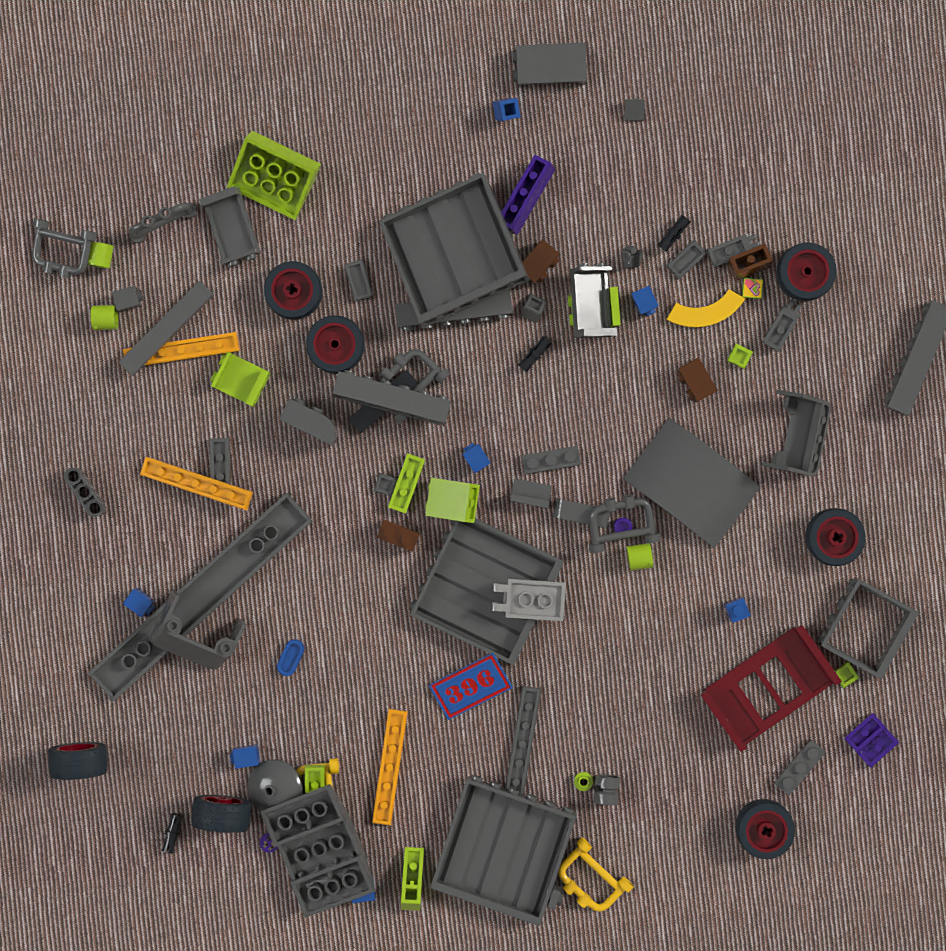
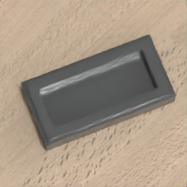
[666,240,707,280]
[344,259,373,302]

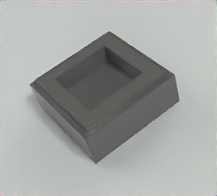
[374,473,398,497]

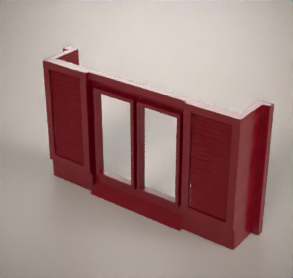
[701,624,842,752]

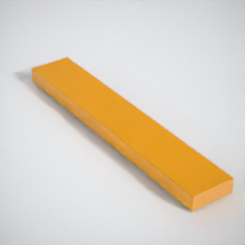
[123,332,240,366]
[140,457,253,510]
[372,708,408,826]

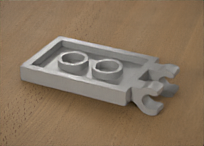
[492,578,566,621]

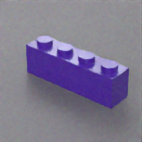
[502,155,555,235]

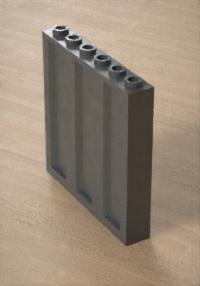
[379,173,530,328]
[409,518,564,665]
[430,775,577,926]

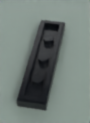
[348,369,418,434]

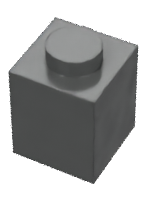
[112,286,144,312]

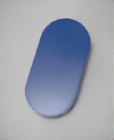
[277,639,305,676]

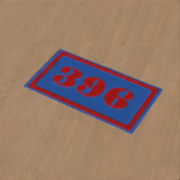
[428,653,513,720]

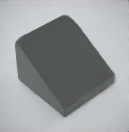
[625,99,645,121]
[520,294,547,323]

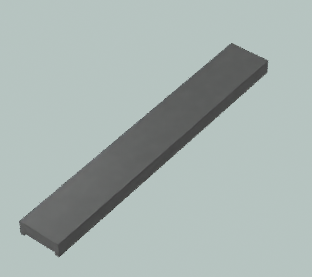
[88,493,313,702]

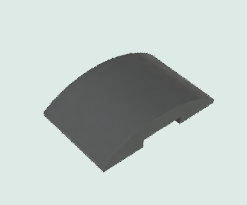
[623,418,761,548]
[260,784,375,918]

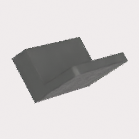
[510,479,552,508]

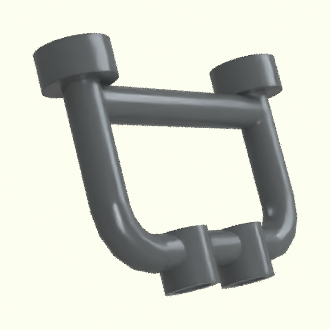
[129,202,197,243]
[32,218,97,278]
[378,349,450,425]
[588,495,660,553]

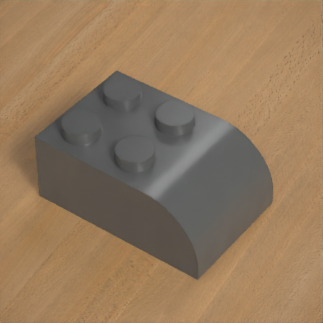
[279,397,338,446]

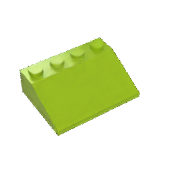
[227,131,321,220]

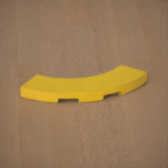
[666,289,745,327]

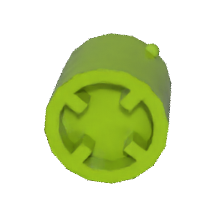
[87,241,114,269]
[91,305,118,331]
[626,543,653,571]

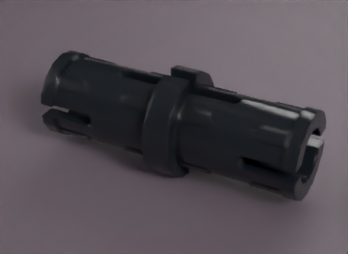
[657,215,691,252]
[518,336,552,372]
[161,813,183,854]

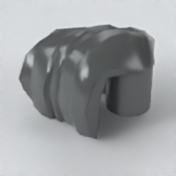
[621,245,642,269]

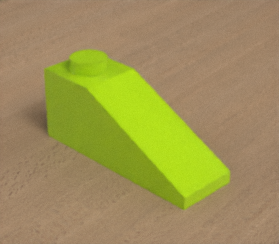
[401,847,424,911]

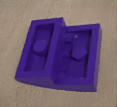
[844,713,899,768]

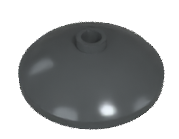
[247,759,303,811]

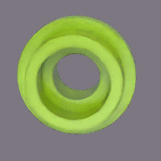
[574,772,593,791]

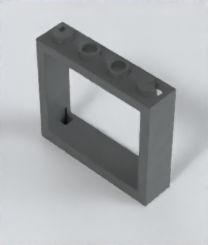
[818,578,919,680]

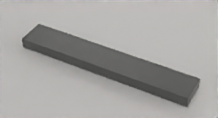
[118,281,214,376]
[505,686,542,795]

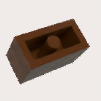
[523,239,560,285]
[728,244,773,281]
[676,357,718,402]
[377,519,420,552]

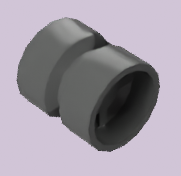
[594,774,620,805]

